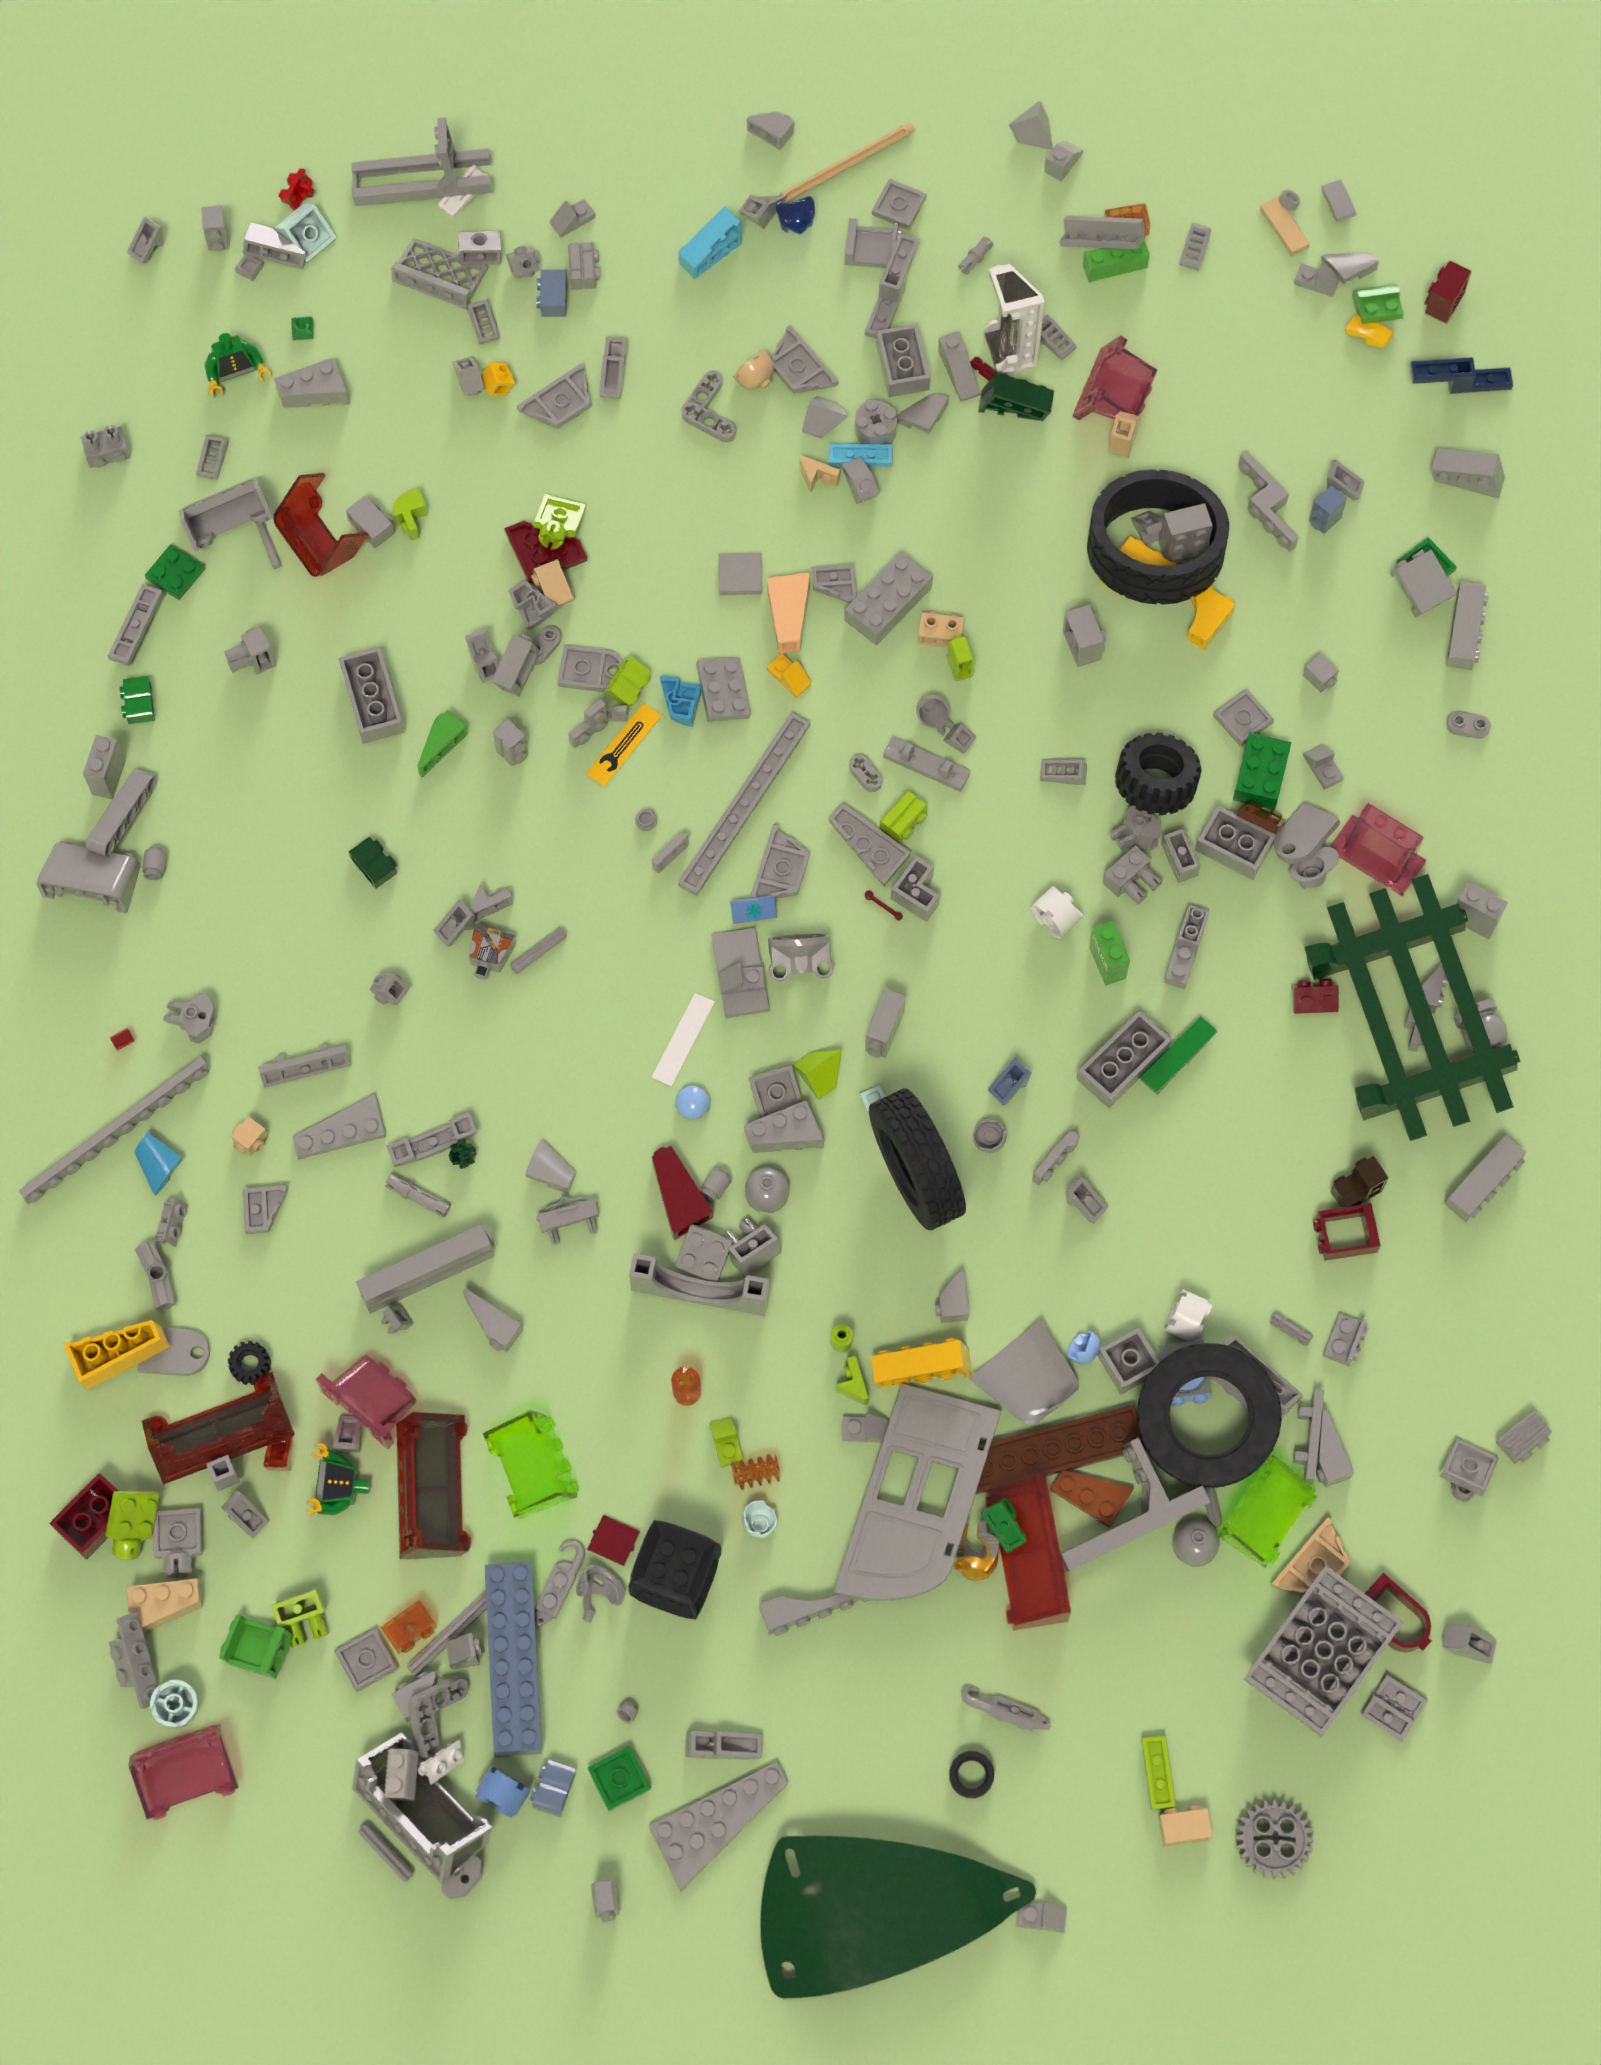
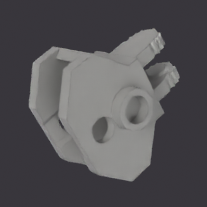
[1109,805,1161,851]
[163,993,217,1043]
[440,1843,483,1899]

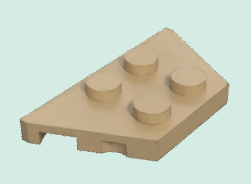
[1271,1517,1351,1595]

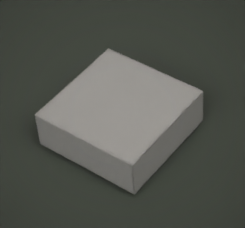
[235,255,264,281]

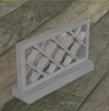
[392,238,488,309]

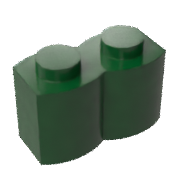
[348,837,397,889]

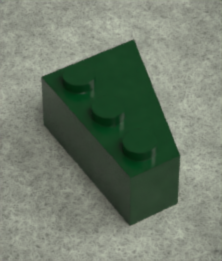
[978,372,1054,421]

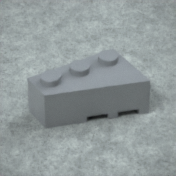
[274,358,350,408]
[1431,448,1505,499]
[744,1101,824,1153]

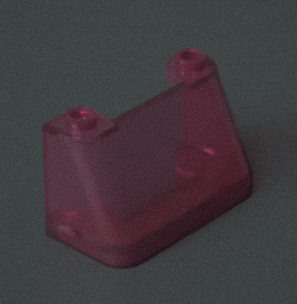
[129,1725,239,1820]

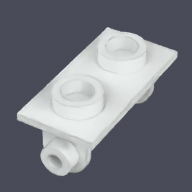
[417,1740,464,1785]

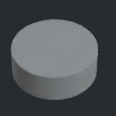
[1279,190,1300,210]

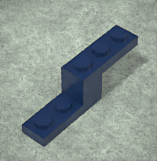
[1410,357,1513,394]

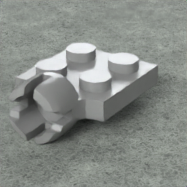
[154,1508,202,1578]

